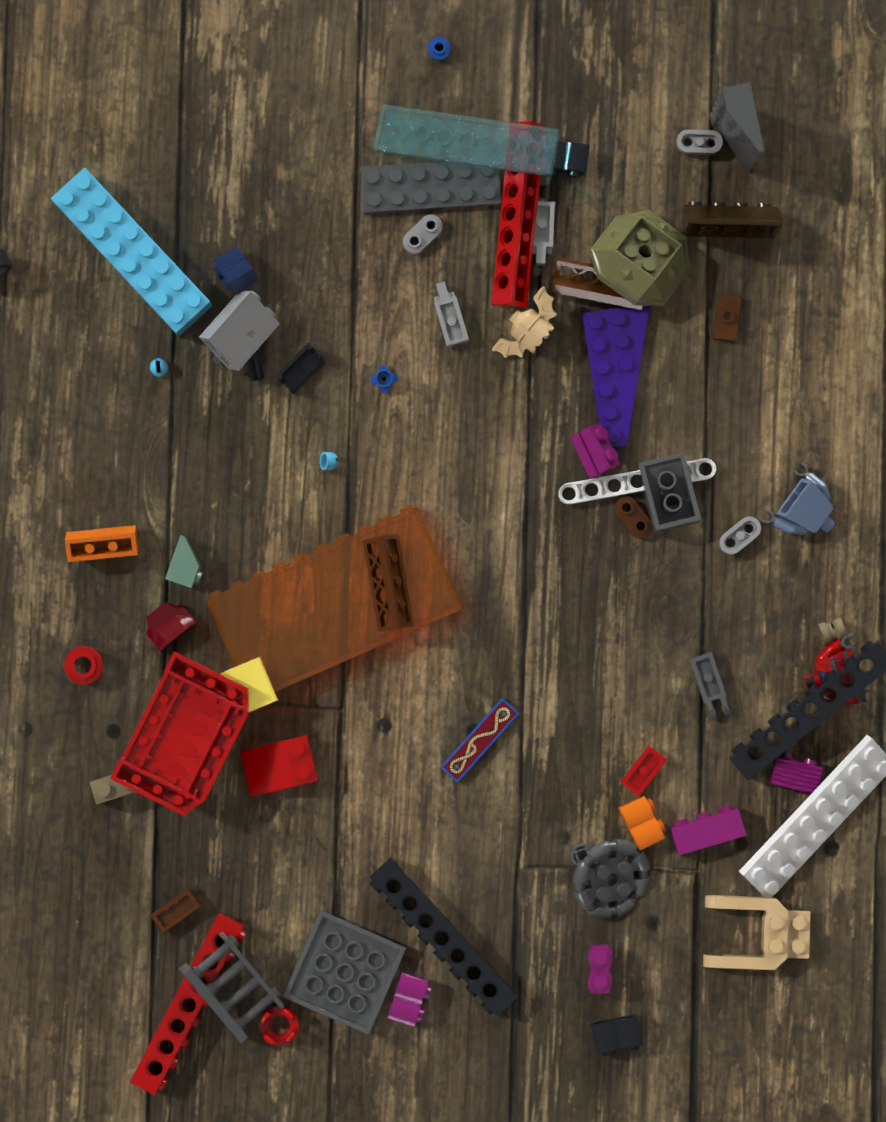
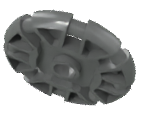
[573,839,650,919]

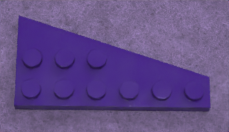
[582,306,650,448]

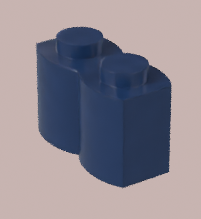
[213,246,259,295]

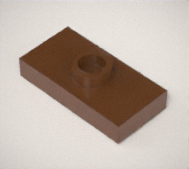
[712,293,742,342]
[150,888,202,934]

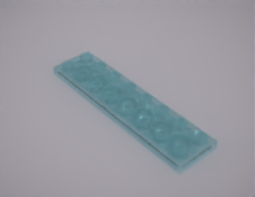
[373,104,561,177]

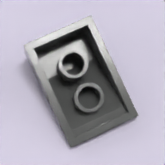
[638,452,701,534]

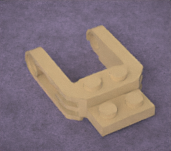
[703,895,810,970]

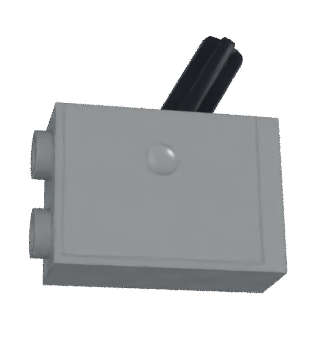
[199,290,280,381]

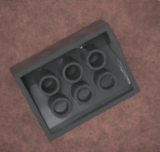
[710,82,764,172]

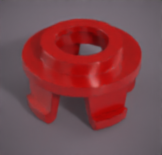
[64,646,103,685]
[260,1006,299,1045]

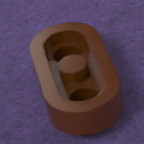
[614,496,652,539]

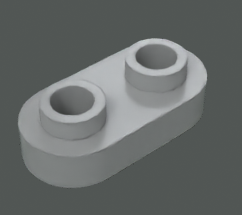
[676,130,723,155]
[403,214,442,255]
[719,517,761,555]

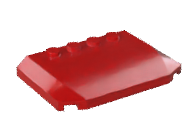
[110,651,249,816]

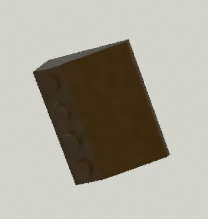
[682,201,783,239]

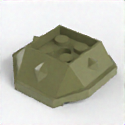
[589,210,690,307]

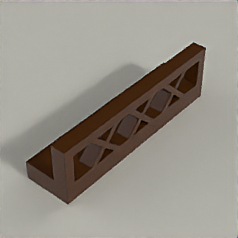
[551,257,643,310]
[362,534,414,632]

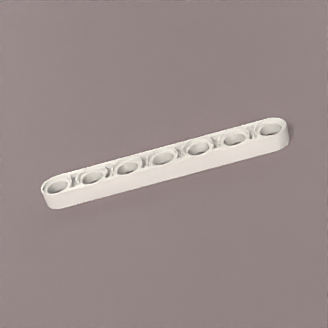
[558,458,716,505]

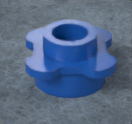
[370,365,398,393]

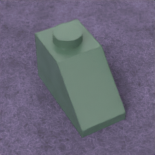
[165,535,203,589]

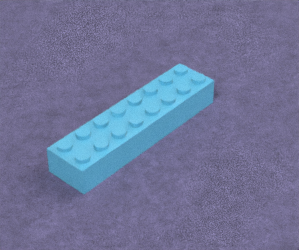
[51,167,212,337]

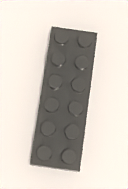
[360,158,501,214]

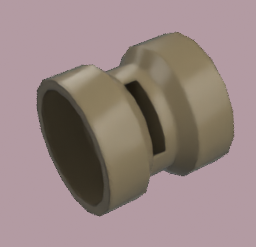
[817,618,846,646]

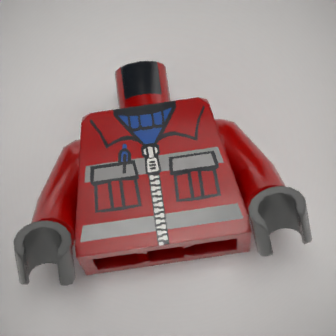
[803,633,874,705]

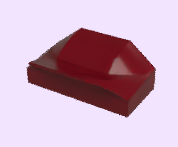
[146,602,197,652]

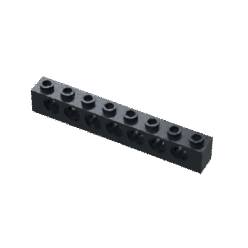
[730,640,886,781]
[369,857,518,1016]

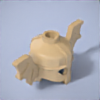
[492,286,557,358]

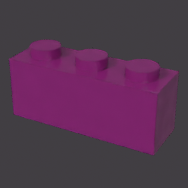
[669,805,747,855]

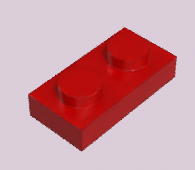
[620,745,667,797]

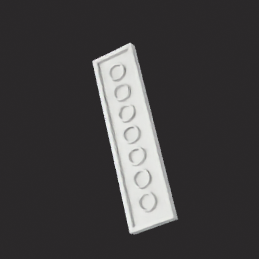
[739,735,886,898]

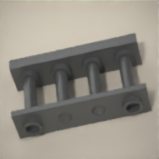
[179,931,284,1043]

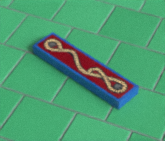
[440,698,519,783]

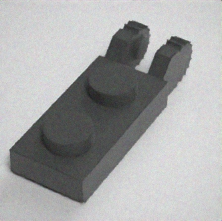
[689,652,730,720]

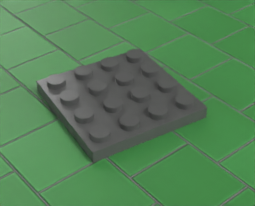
[283,910,406,1035]

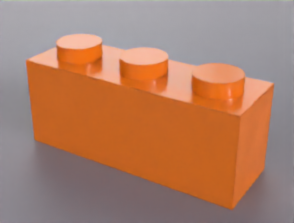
[65,525,139,562]

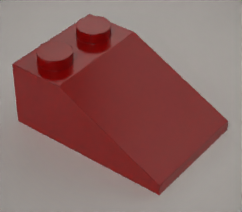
[240,735,319,797]

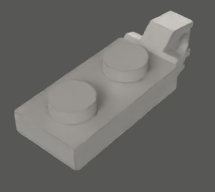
[533,201,555,266]
[434,281,469,348]

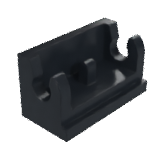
[276,343,326,395]

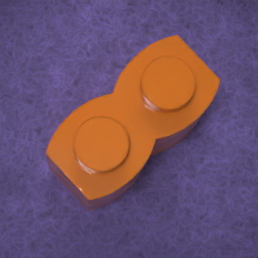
[618,796,666,851]

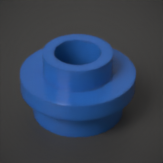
[428,37,451,60]

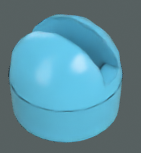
[150,358,169,377]
[320,452,339,470]

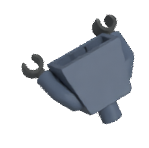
[761,463,835,535]

